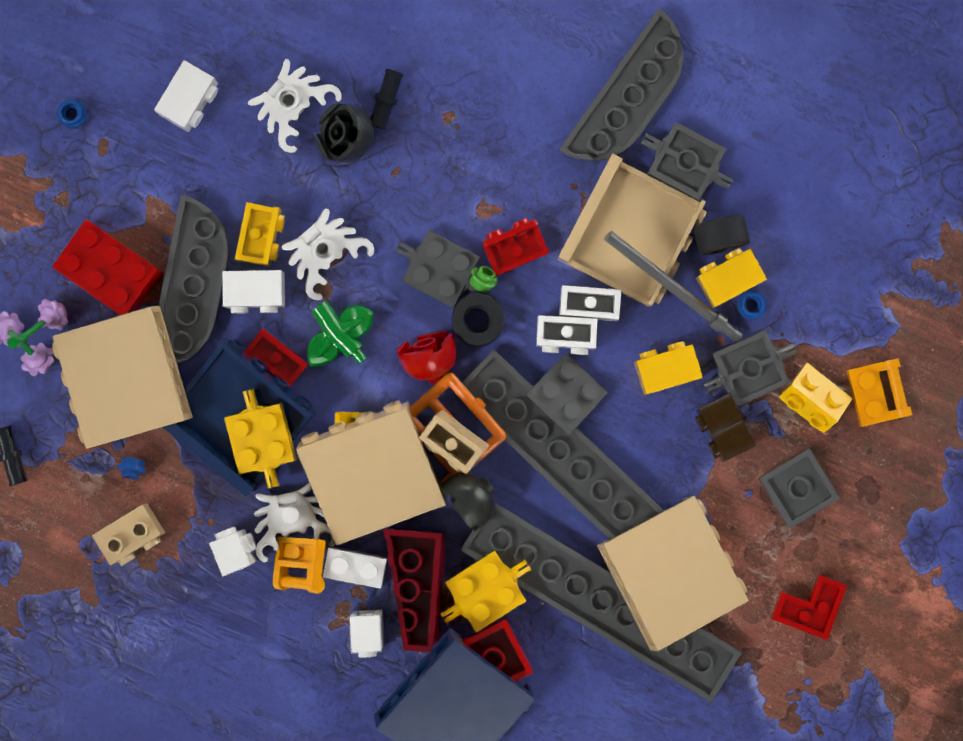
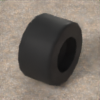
[693,215,750,256]
[452,293,504,347]

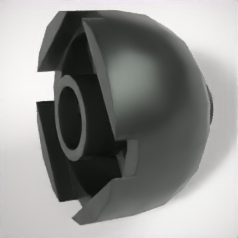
[316,103,374,163]
[440,472,496,532]

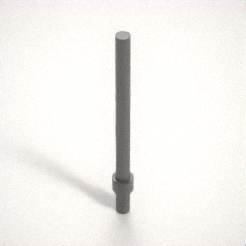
[604,231,743,343]

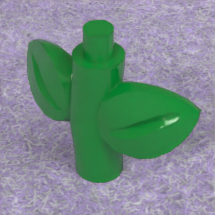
[307,301,374,367]

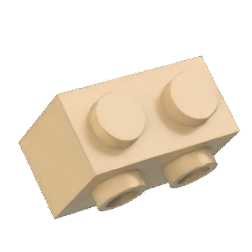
[419,410,489,474]
[92,503,165,566]

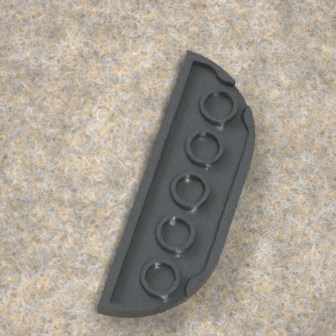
[559,8,684,162]
[159,195,229,364]

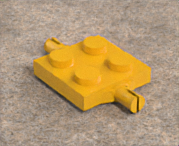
[224,389,297,488]
[440,551,531,633]

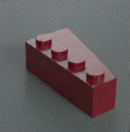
[383,528,447,652]

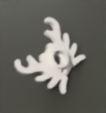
[248,59,342,153]
[282,208,374,300]
[254,482,336,563]

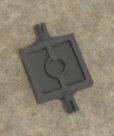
[641,122,733,201]
[395,230,484,308]
[703,330,798,407]

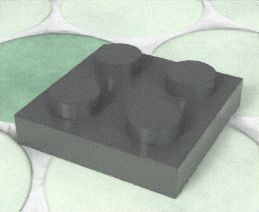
[526,353,608,435]
[758,448,840,529]

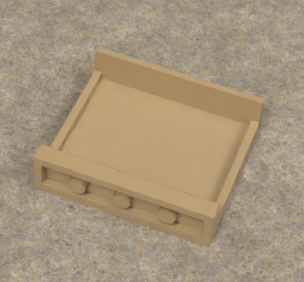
[557,153,707,308]
[52,306,193,449]
[296,401,447,546]
[597,496,749,651]

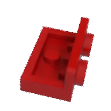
[482,218,549,277]

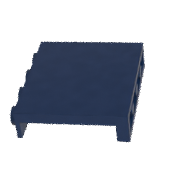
[162,338,317,497]
[374,628,535,741]

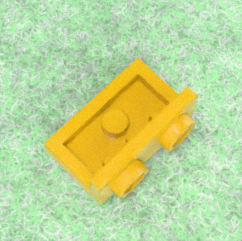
[235,202,285,267]
[779,363,852,433]

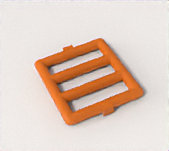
[409,373,507,485]

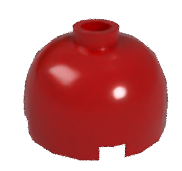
[396,331,457,383]

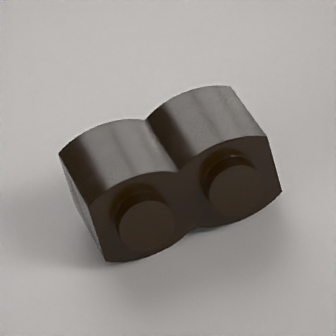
[694,394,756,462]

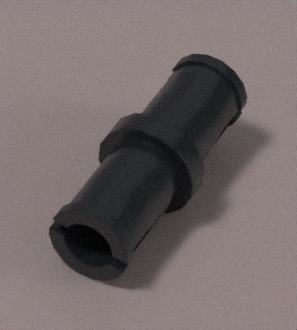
[370,69,404,130]
[0,425,28,486]

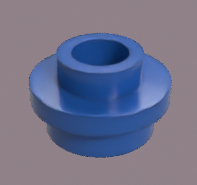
[57,99,87,128]
[737,290,767,320]
[117,457,147,480]

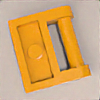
[846,358,913,427]
[273,537,326,594]

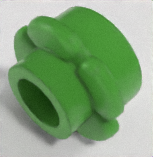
[470,266,498,293]

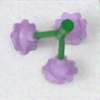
[0,299,68,376]

